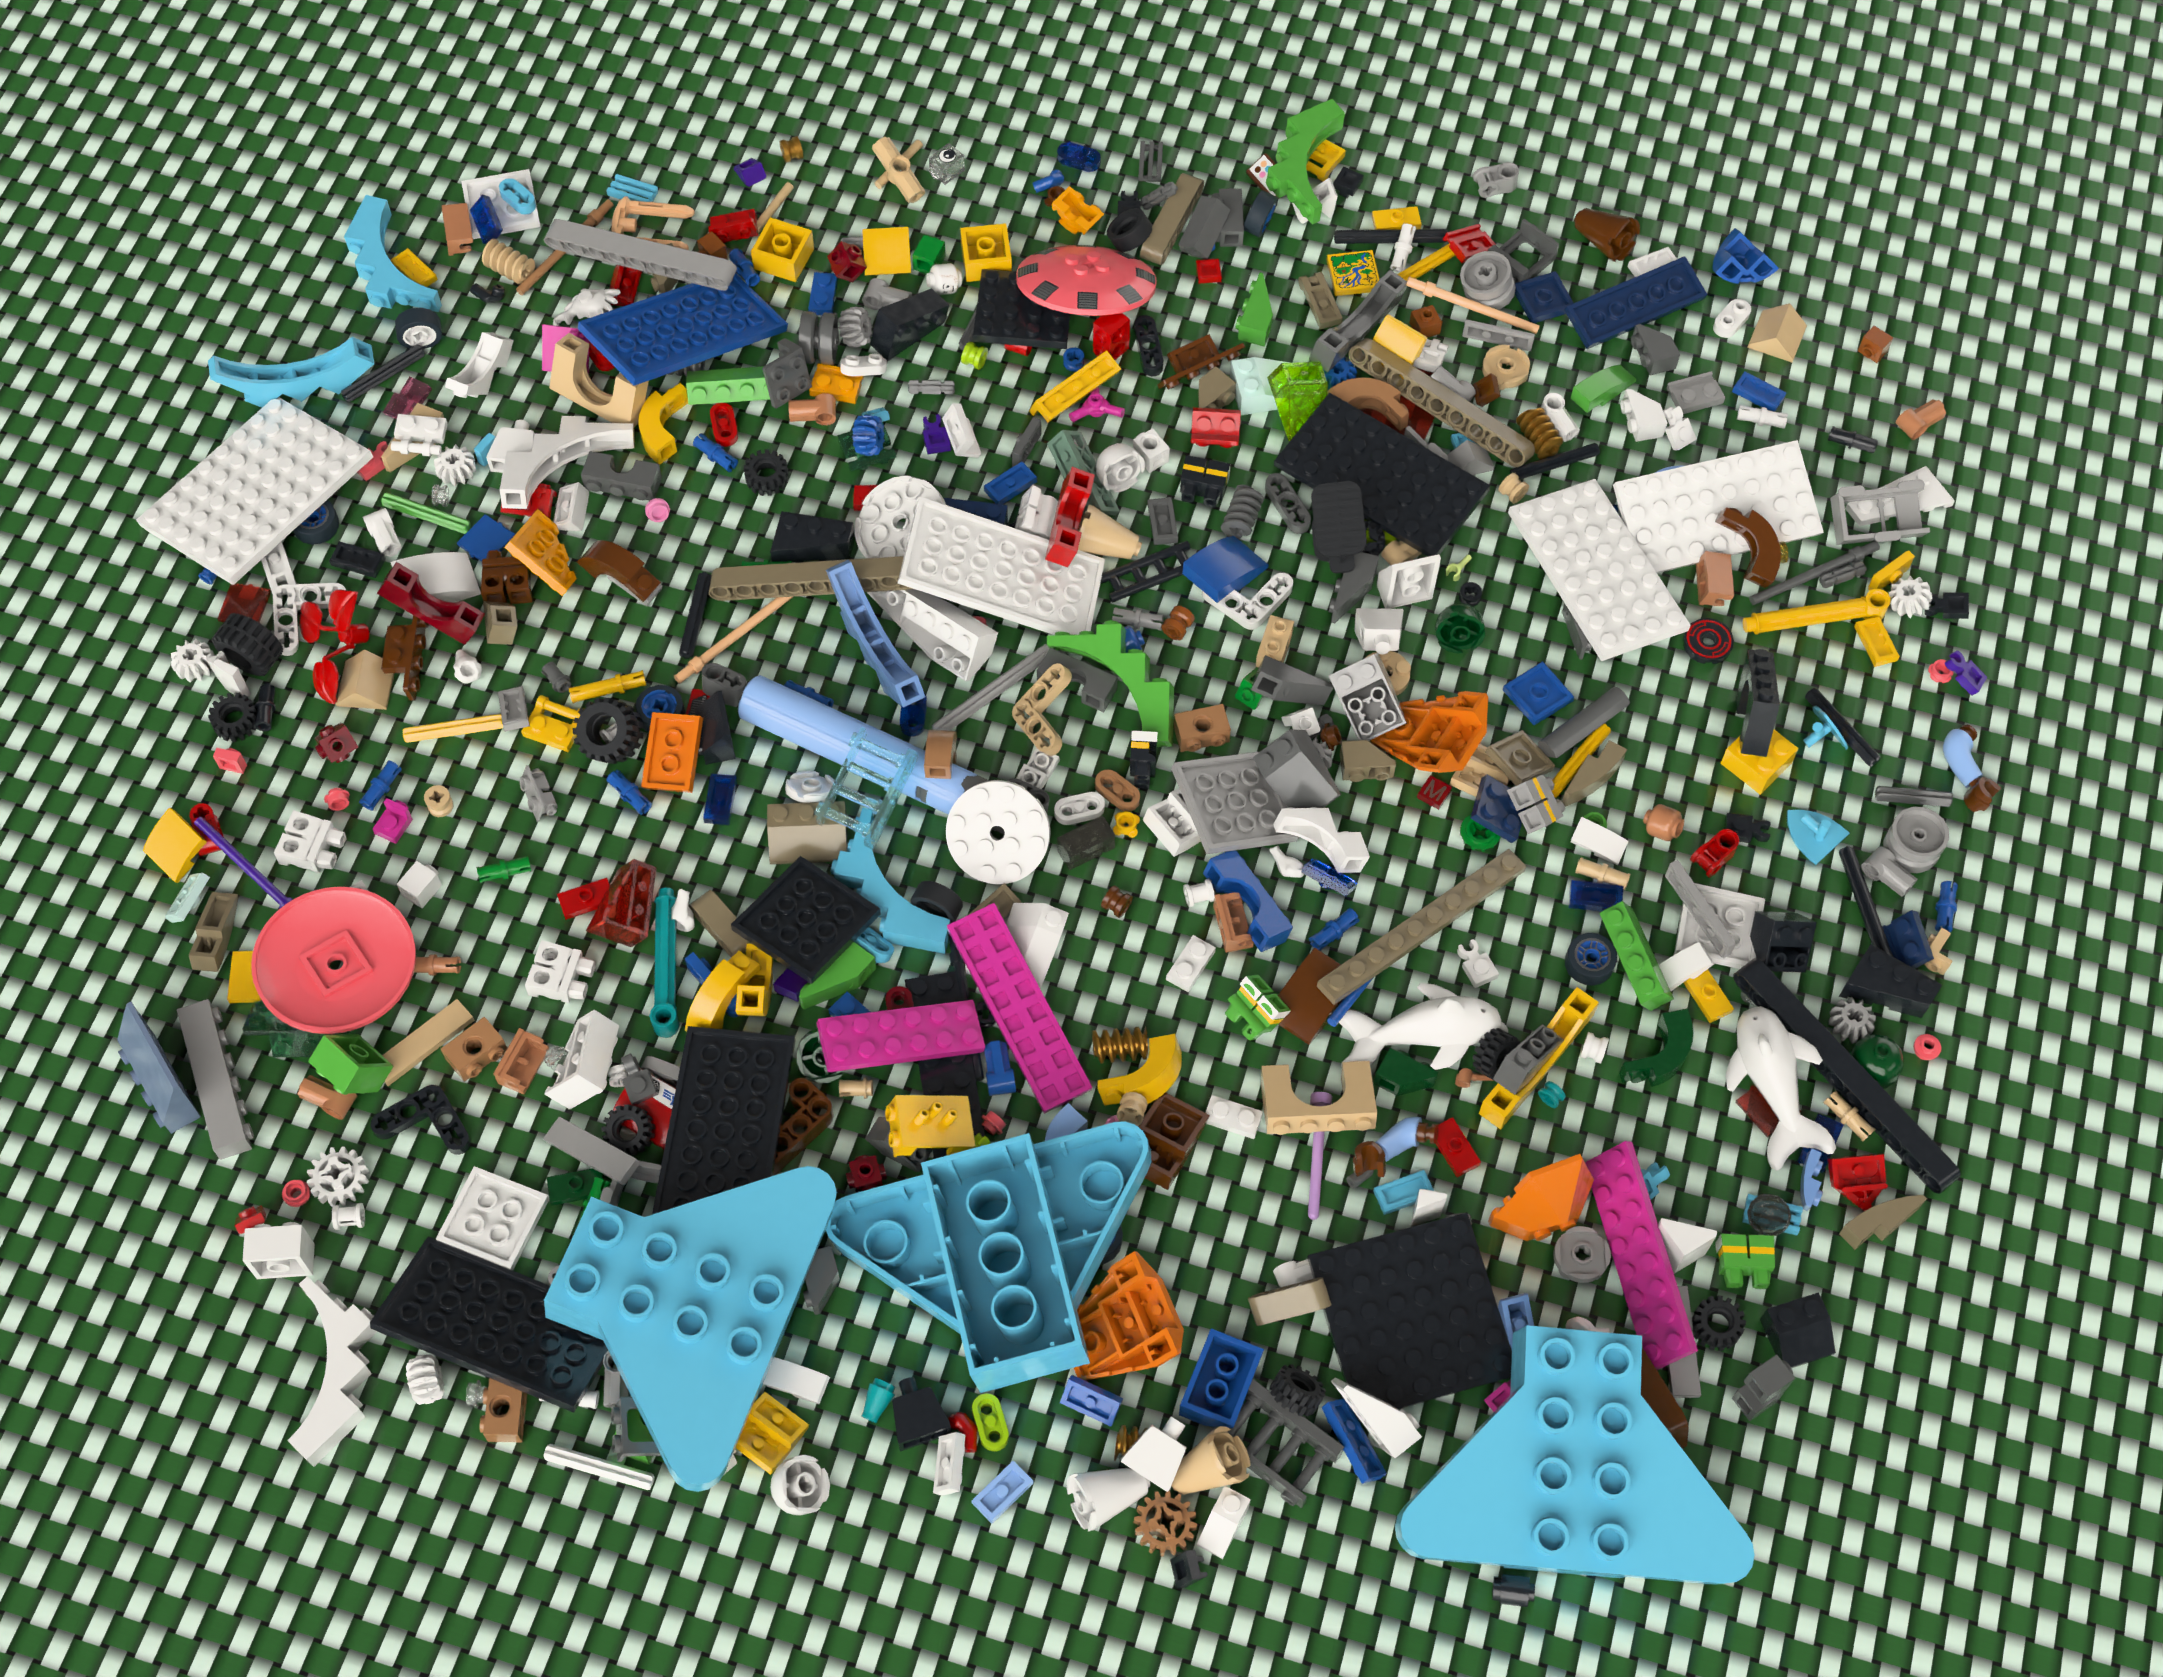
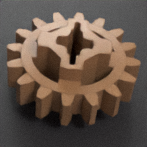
[1134,1491,1197,1557]

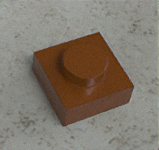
[1473,373,1501,407]

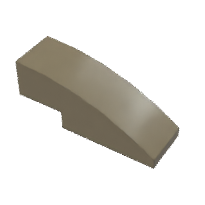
[1562,740,1627,807]
[189,892,238,972]
[1839,1195,1927,1250]

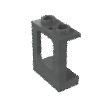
[1488,219,1559,283]
[611,1397,661,1462]

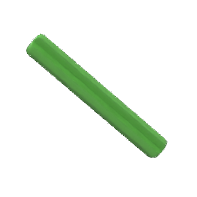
[381,492,471,534]

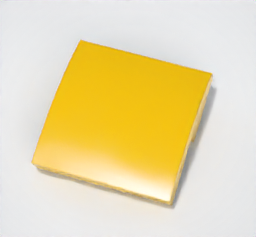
[862,227,911,276]
[1373,314,1428,380]
[143,808,207,883]
[735,1392,809,1475]

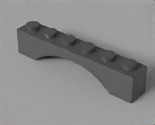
[1309,270,1407,372]

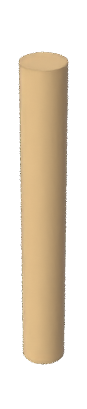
[874,139,923,189]
[757,182,794,234]

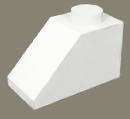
[1197,1486,1251,1559]

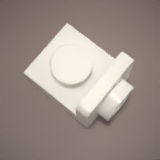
[1281,707,1320,736]

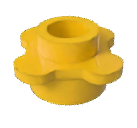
[1113,812,1140,838]

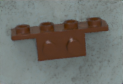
[1158,334,1245,390]
[381,615,429,701]

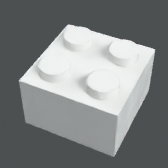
[243,1222,315,1279]

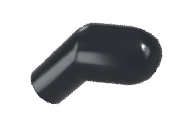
[470,283,505,303]

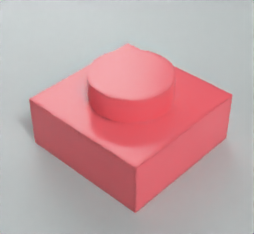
[213,748,247,774]

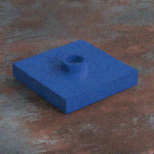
[1503,661,1574,725]

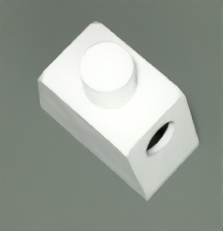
[486,420,535,473]
[1354,608,1403,655]
[1121,1416,1186,1492]

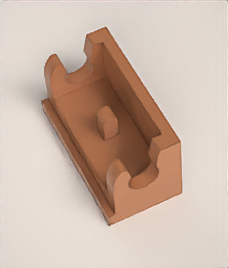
[442,203,473,256]
[1696,551,1734,606]
[1213,892,1254,953]
[493,1028,550,1095]

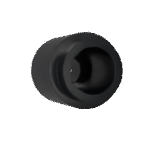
[1492,1574,1535,1607]

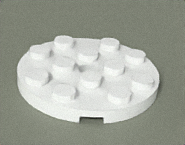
[855,476,946,558]
[946,780,1050,884]

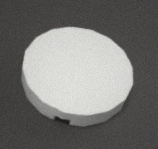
[785,771,837,803]

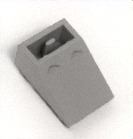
[1329,653,1407,741]

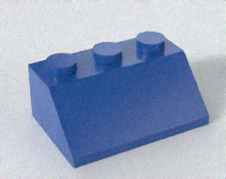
[1179,1329,1264,1428]

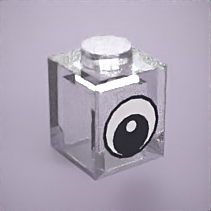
[929,143,965,185]

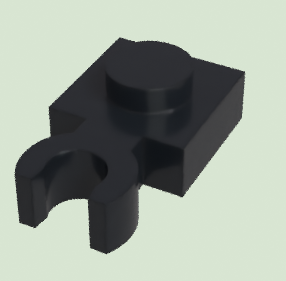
[1118,191,1141,215]
[1925,593,1969,619]
[1725,813,1771,843]

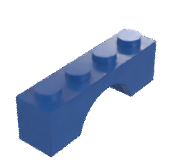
[1203,850,1293,952]

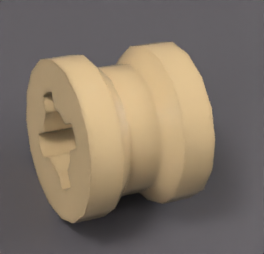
[1498,473,1529,504]
[424,785,453,817]
[1117,1092,1148,1126]

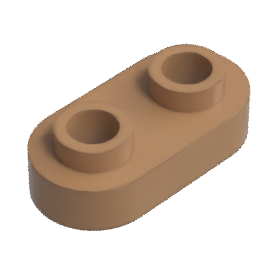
[1095,770,1140,812]

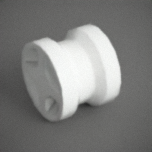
[1580,1032,1609,1064]

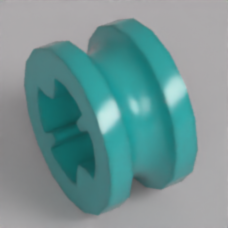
[1538,1081,1566,1108]

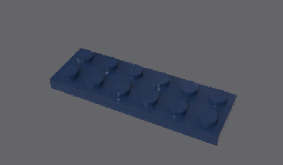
[1564,256,1708,349]

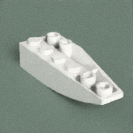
[867,589,998,681]

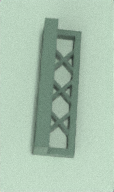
[1047,430,1120,517]

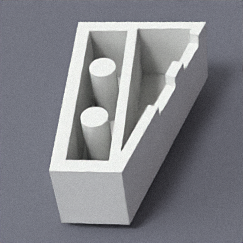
[545,1010,619,1109]

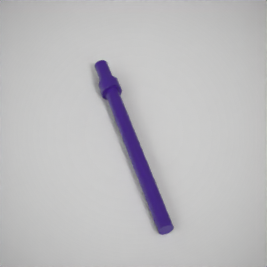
[194,817,293,909]

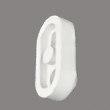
[1713,299,1751,338]
[840,353,887,376]
[1054,792,1105,825]

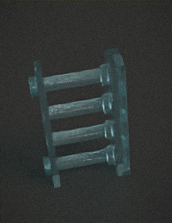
[814,727,918,850]

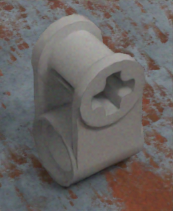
[1473,162,1519,198]

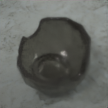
[1747,1194,1791,1236]

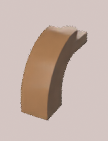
[1326,378,1409,431]
[924,730,957,779]

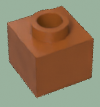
[697,232,728,260]
[1409,305,1442,337]
[1858,326,1893,363]

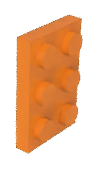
[641,712,703,793]

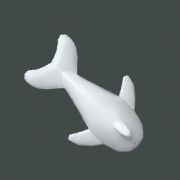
[1339,983,1508,1070]
[1725,1006,1836,1171]

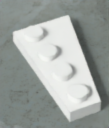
[1845,466,1955,526]

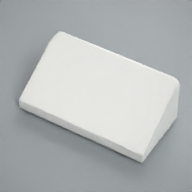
[553,482,589,531]
[1411,1189,1447,1227]

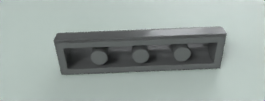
[1538,687,1630,758]

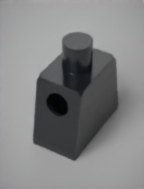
[892,1377,952,1452]

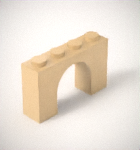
[549,333,649,427]
[1261,1061,1377,1135]

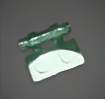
[837,422,896,471]

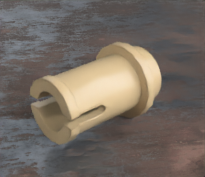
[839,1077,873,1099]

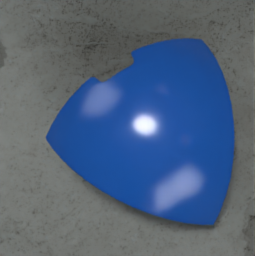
[1713,228,1779,284]

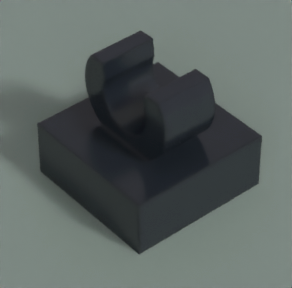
[1333,166,1364,199]
[1170,1550,1208,1589]

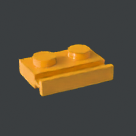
[809,363,864,404]

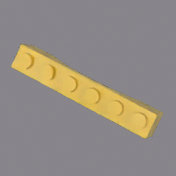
[1479,987,1599,1130]

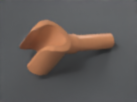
[1455,1068,1494,1088]

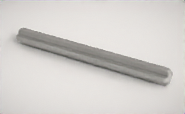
[932,644,1050,731]

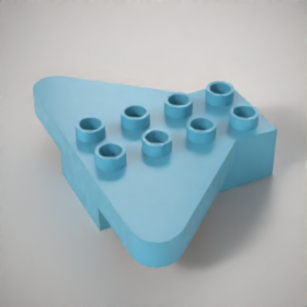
[826,1121,1151,1393]
[544,1166,837,1492]
[1395,1325,1755,1585]

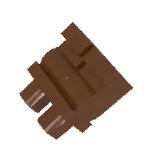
[481,550,533,604]

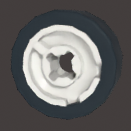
[395,308,442,349]

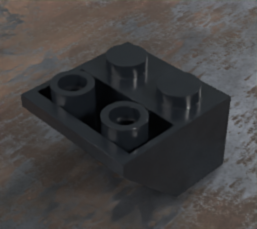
[1750,911,1817,973]

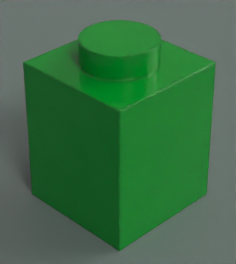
[913,235,946,274]

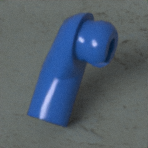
[1033,170,1064,193]

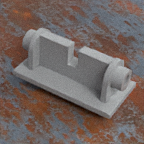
[520,765,557,822]

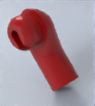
[948,1412,977,1453]

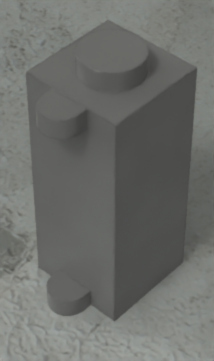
[1213,188,1244,247]
[1178,195,1230,259]

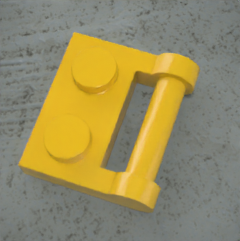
[1306,140,1346,182]
[521,695,580,752]

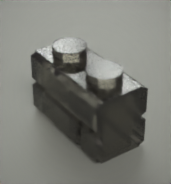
[1057,816,1115,870]

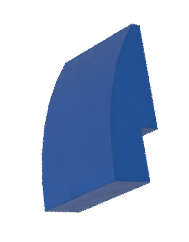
[1182,536,1268,603]

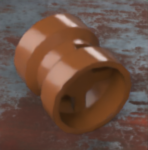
[1161,606,1195,641]

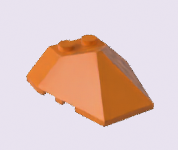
[1370,691,1488,773]
[1488,1154,1594,1241]
[1074,1251,1184,1381]

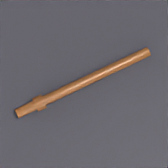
[516,199,614,296]

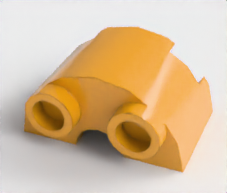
[1052,186,1104,235]

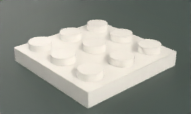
[461,169,541,239]
[1674,883,1765,969]
[436,1166,549,1270]

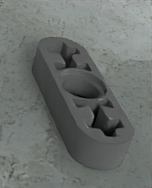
[1265,473,1311,534]

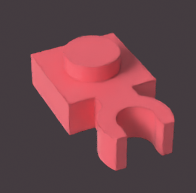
[357,441,388,481]

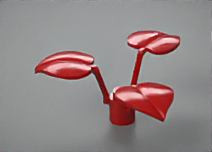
[299,589,369,704]

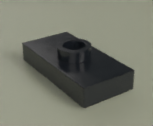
[329,541,386,578]

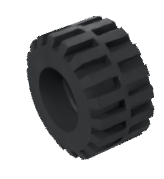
[212,613,283,676]
[573,697,644,764]

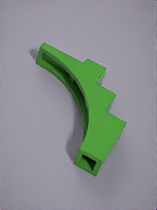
[1266,99,1345,225]
[1047,621,1174,747]

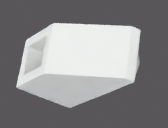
[1620,389,1667,442]

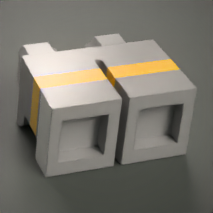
[1507,774,1566,834]

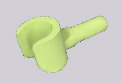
[1446,555,1472,581]

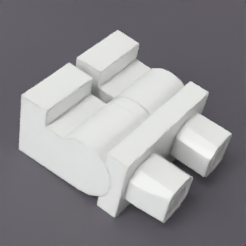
[1015,485,1058,540]
[274,810,346,873]
[525,940,596,1003]

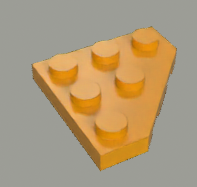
[504,509,576,596]

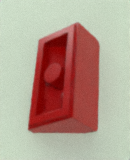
[609,265,642,306]

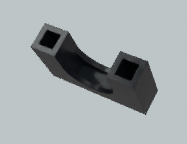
[1735,649,1780,757]

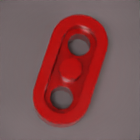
[710,403,738,447]

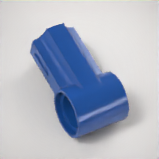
[984,1041,1016,1096]

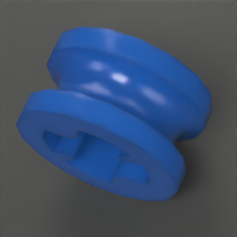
[1063,347,1084,372]

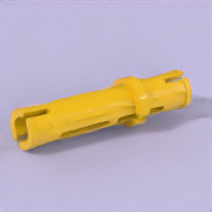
[569,670,647,703]

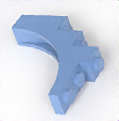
[826,560,925,707]

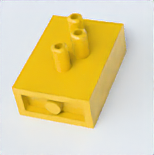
[885,1095,975,1157]

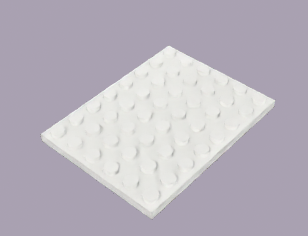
[136,397,373,585]

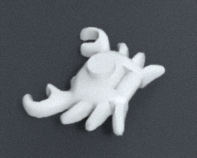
[553,288,621,326]

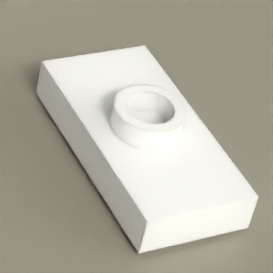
[1627,247,1677,277]

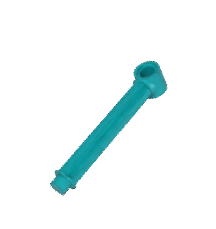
[649,888,680,1038]

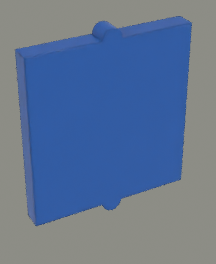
[457,514,515,561]

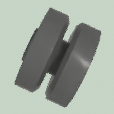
[799,311,839,365]

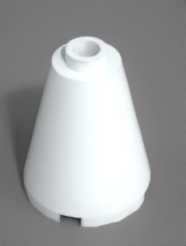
[1067,1468,1150,1531]

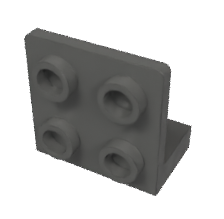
[762,338,812,409]

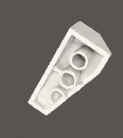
[1006,903,1069,989]

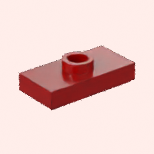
[557,878,616,920]
[1436,1117,1481,1177]
[235,1205,266,1234]

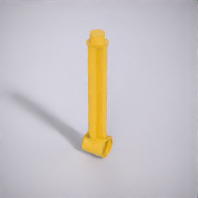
[1743,589,1891,635]

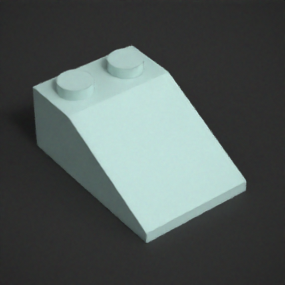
[1230,357,1310,416]

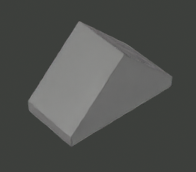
[1447,440,1494,475]

